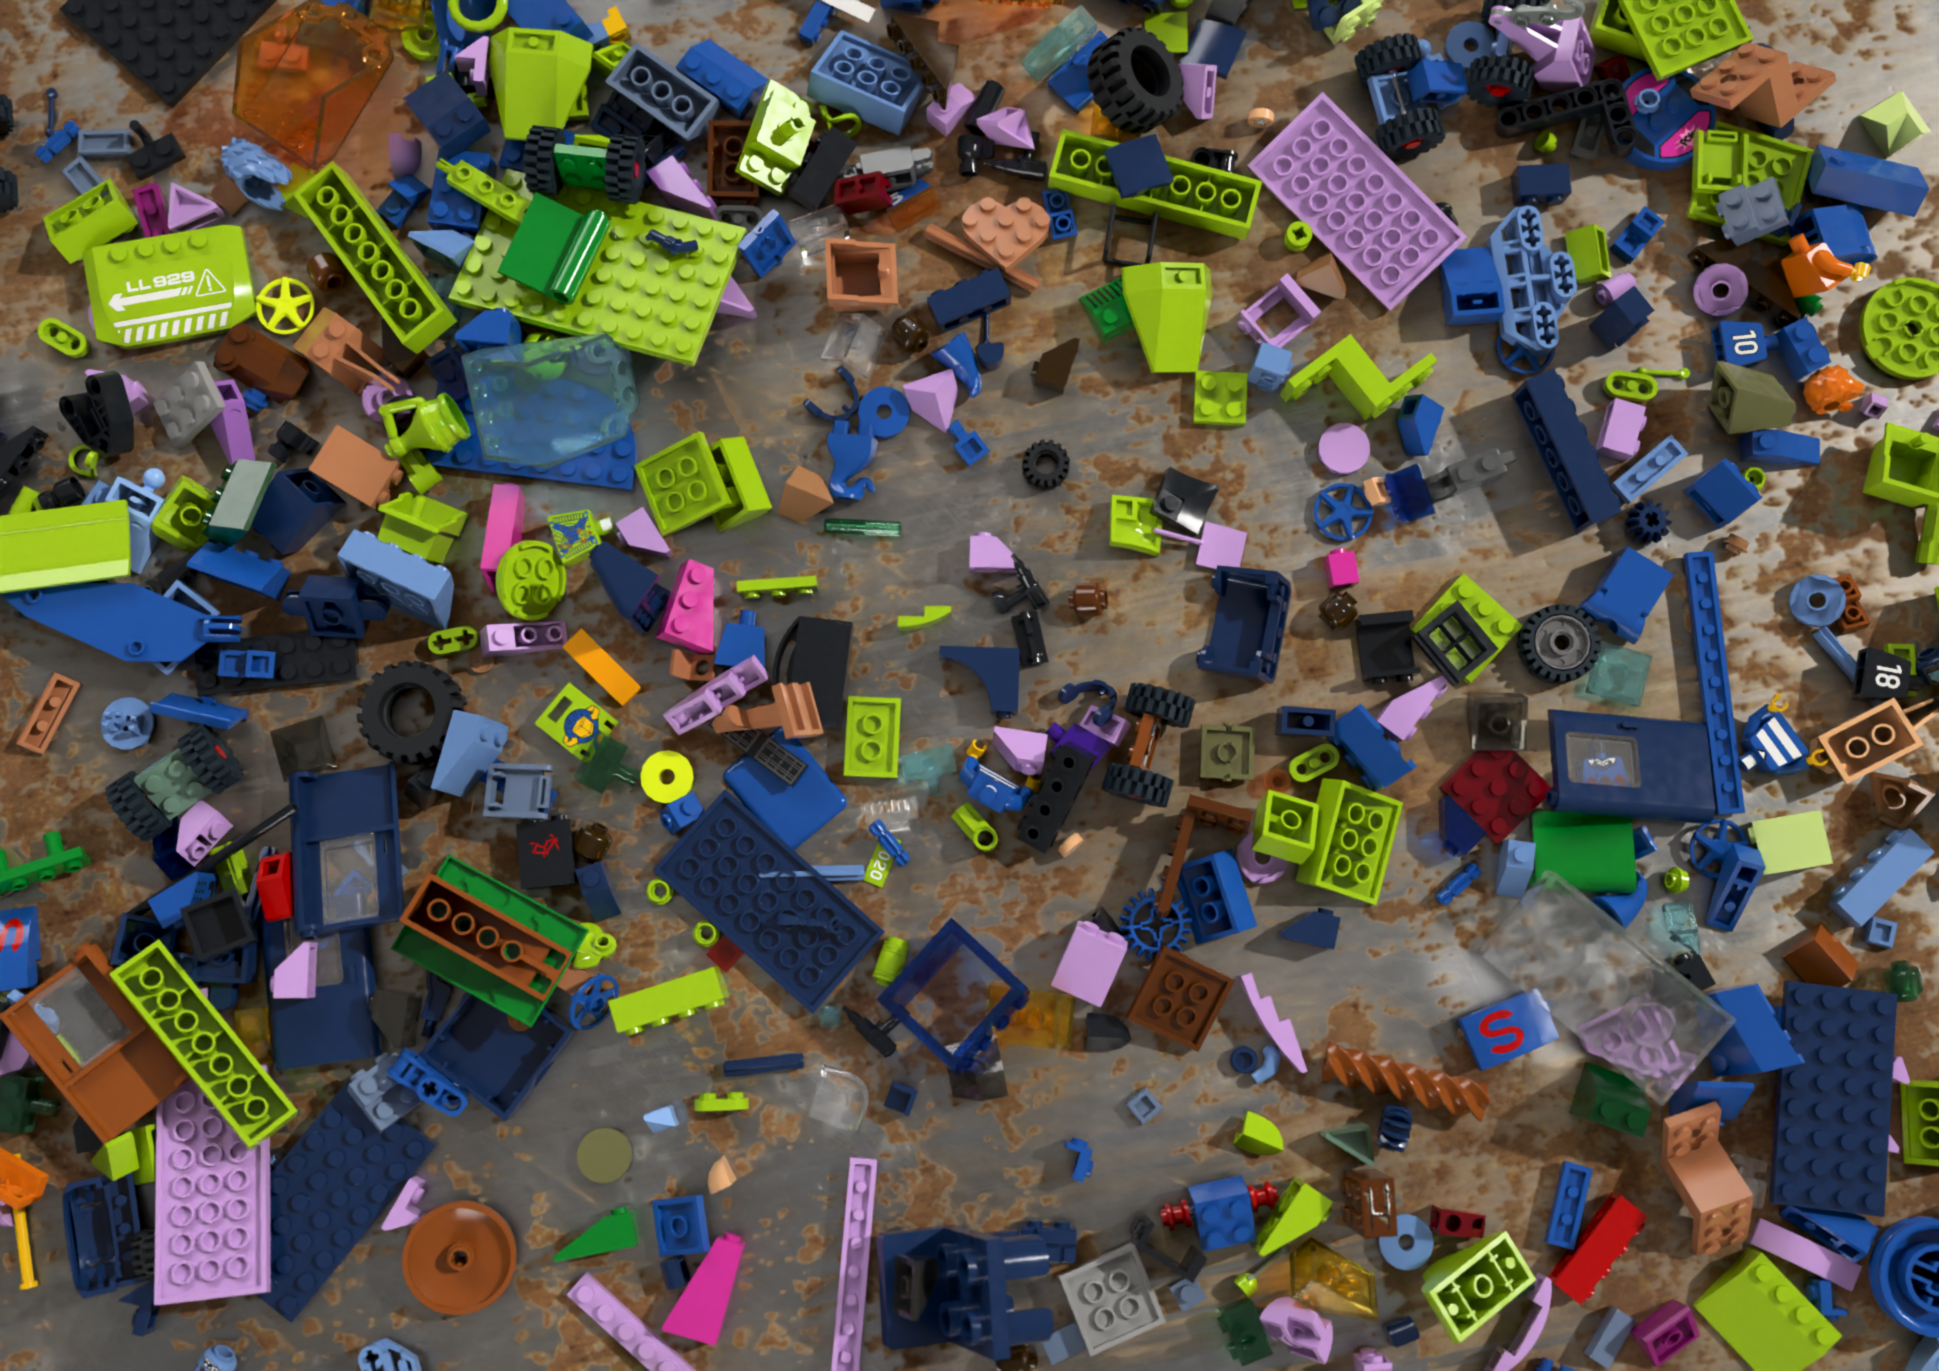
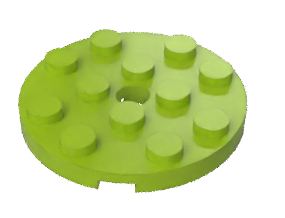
[1859,277,1939,380]

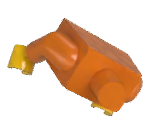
[1781,233,1871,298]

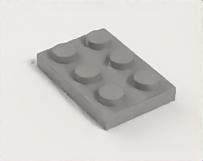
[153,361,226,448]

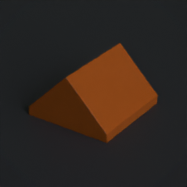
[1782,922,1859,987]

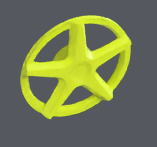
[256,277,315,335]

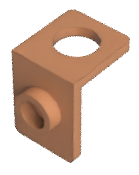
[669,649,716,681]

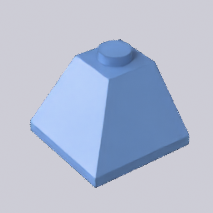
[407,230,475,273]

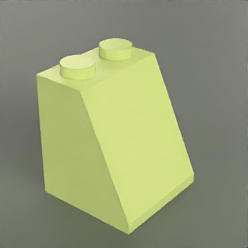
[1748,809,1833,875]

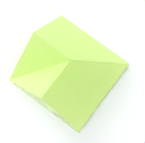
[1858,90,1930,158]

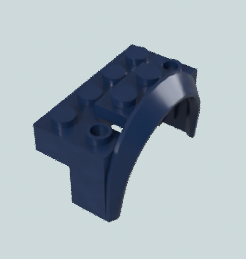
[62,1172,146,1299]

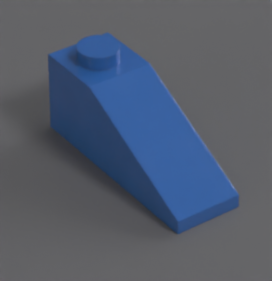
[1740,429,1820,465]
[1705,843,1766,932]
[1779,1205,1879,1264]

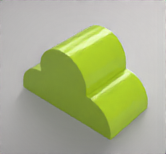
[1421,1231,1536,1343]

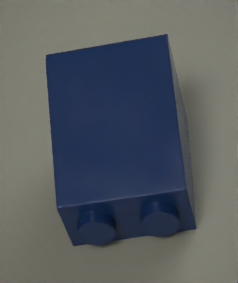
[251,468,346,555]

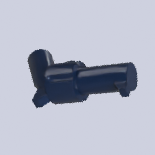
[646,229,698,256]

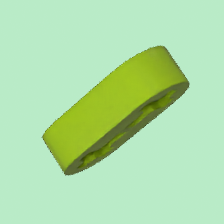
[428,626,480,656]

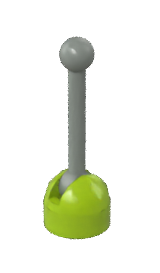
[1233,1244,1290,1298]

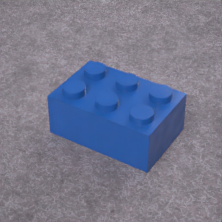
[427,148,497,238]

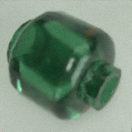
[1883,960,1924,1002]

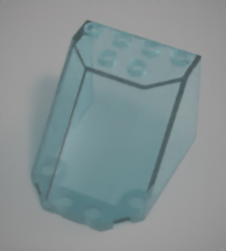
[461,333,640,469]

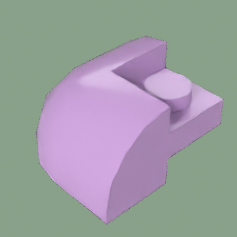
[1259,1296,1333,1364]

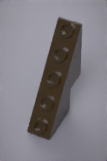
[887,13,959,110]
[1687,238,1801,327]

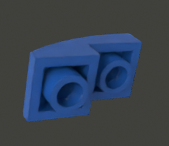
[1041,189,1078,240]

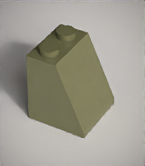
[1708,361,1796,434]

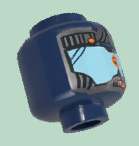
[1916,647,1939,688]

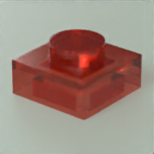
[706,935,744,973]

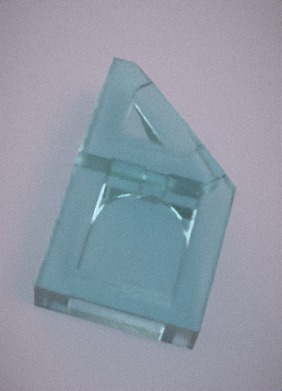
[1661,901,1701,955]

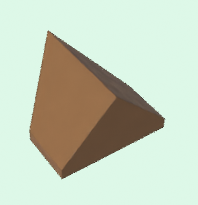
[1295,251,1347,301]
[777,466,834,524]
[1869,772,1935,830]

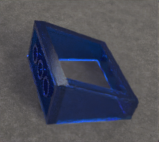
[877,918,1030,1076]

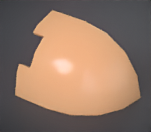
[707,1155,737,1195]

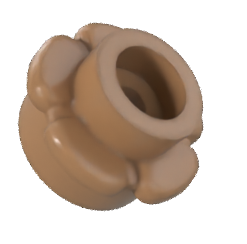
[1723,533,1750,556]

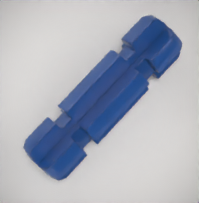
[35,120,81,163]
[869,819,910,867]
[1435,863,1482,906]

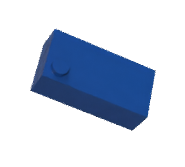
[507,0,594,41]
[1806,145,1929,217]

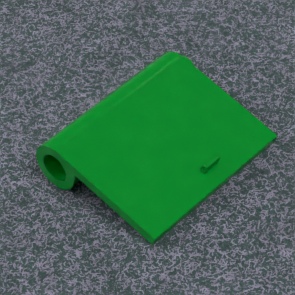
[497,192,610,305]
[1528,811,1637,894]

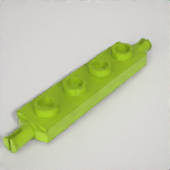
[436,158,531,227]

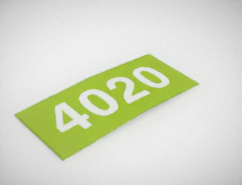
[864,838,901,888]

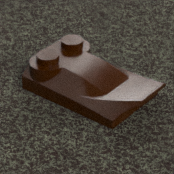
[707,120,759,208]
[213,322,310,406]

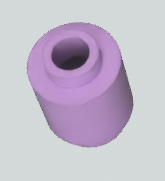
[1596,272,1637,307]

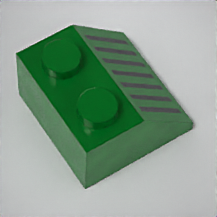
[1079,277,1135,344]

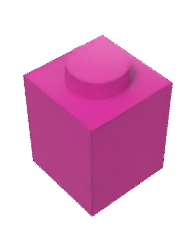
[1323,548,1360,590]

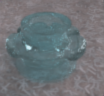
[816,1006,843,1027]

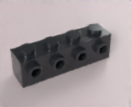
[1017,741,1098,854]

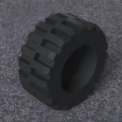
[1087,27,1184,135]
[357,660,468,765]

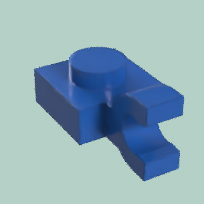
[948,420,990,468]

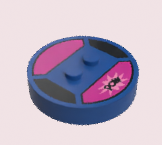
[1611,67,1716,171]

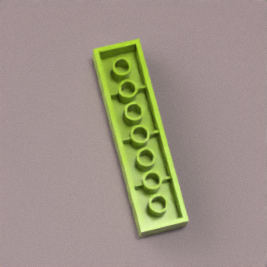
[1048,128,1262,240]
[293,161,457,354]
[109,939,298,1152]

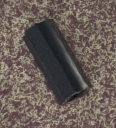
[964,80,1005,136]

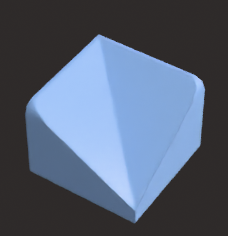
[643,1104,679,1133]

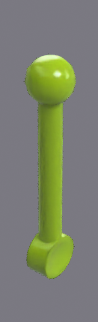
[1636,367,1690,379]

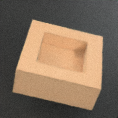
[1363,477,1392,506]

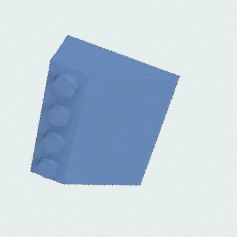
[806,30,925,136]
[337,529,454,630]

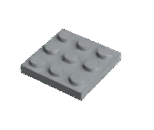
[1057,1242,1166,1356]

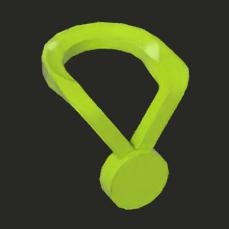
[819,104,862,138]
[68,444,104,480]

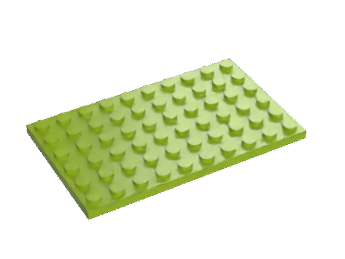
[448,169,748,367]

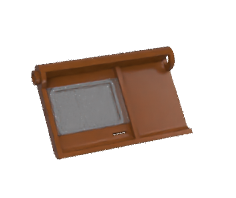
[0,943,191,1144]

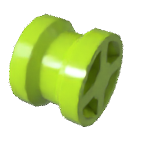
[1284,221,1312,253]

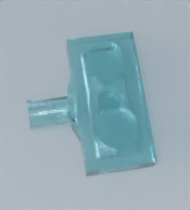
[900,744,957,796]

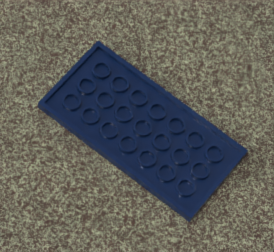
[652,789,885,1014]
[1769,981,1897,1217]
[256,1078,438,1323]

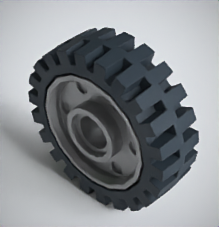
[1517,604,1601,684]

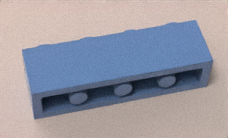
[1826,829,1934,927]

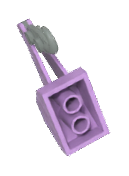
[1488,0,1597,100]

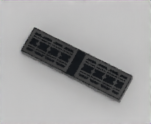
[708,707,809,788]

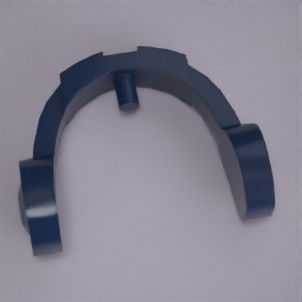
[802,365,860,422]
[1058,679,1117,727]

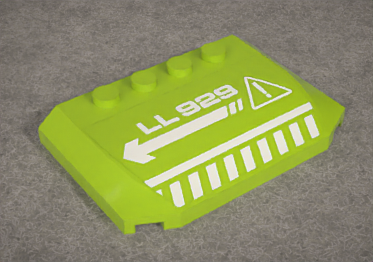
[82,225,257,350]

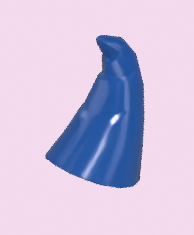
[930,332,982,398]
[1589,871,1648,935]

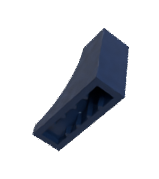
[940,646,1020,719]

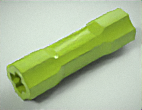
[1915,503,1939,565]

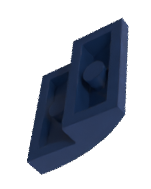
[1179,19,1247,80]
[590,90,657,138]
[1104,134,1174,199]

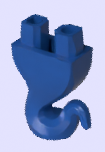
[827,420,878,501]

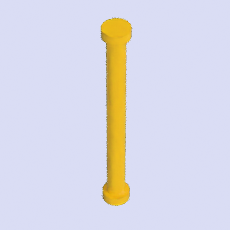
[12,1153,38,1290]

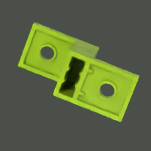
[1280,334,1438,420]

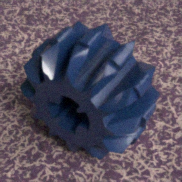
[1624,500,1672,545]
[1377,1104,1413,1153]

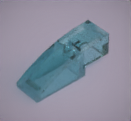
[1022,5,1097,83]

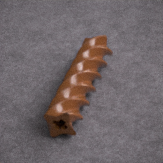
[1320,1042,1490,1122]

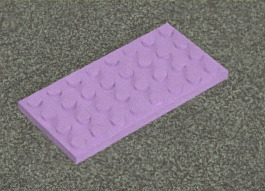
[1247,92,1467,313]
[154,1064,271,1305]

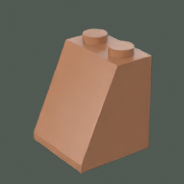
[308,425,405,512]

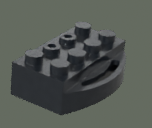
[772,616,854,731]

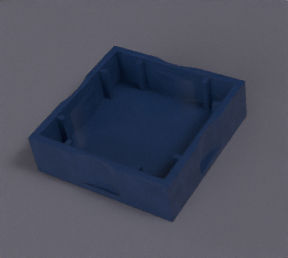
[419,991,579,1121]

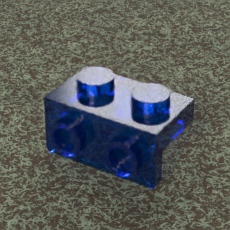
[425,340,480,404]
[1384,463,1437,524]

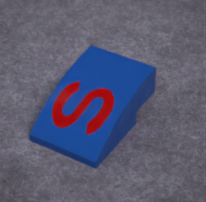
[0,906,41,992]
[1458,987,1560,1071]

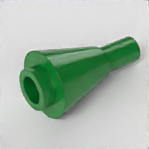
[1793,294,1824,317]

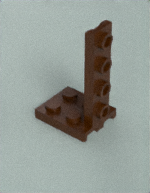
[1153,794,1253,917]

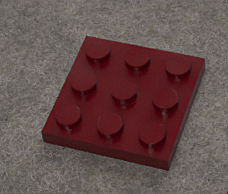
[1439,732,1551,846]

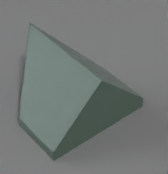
[1319,1121,1374,1167]

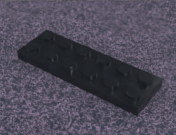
[195,631,360,696]

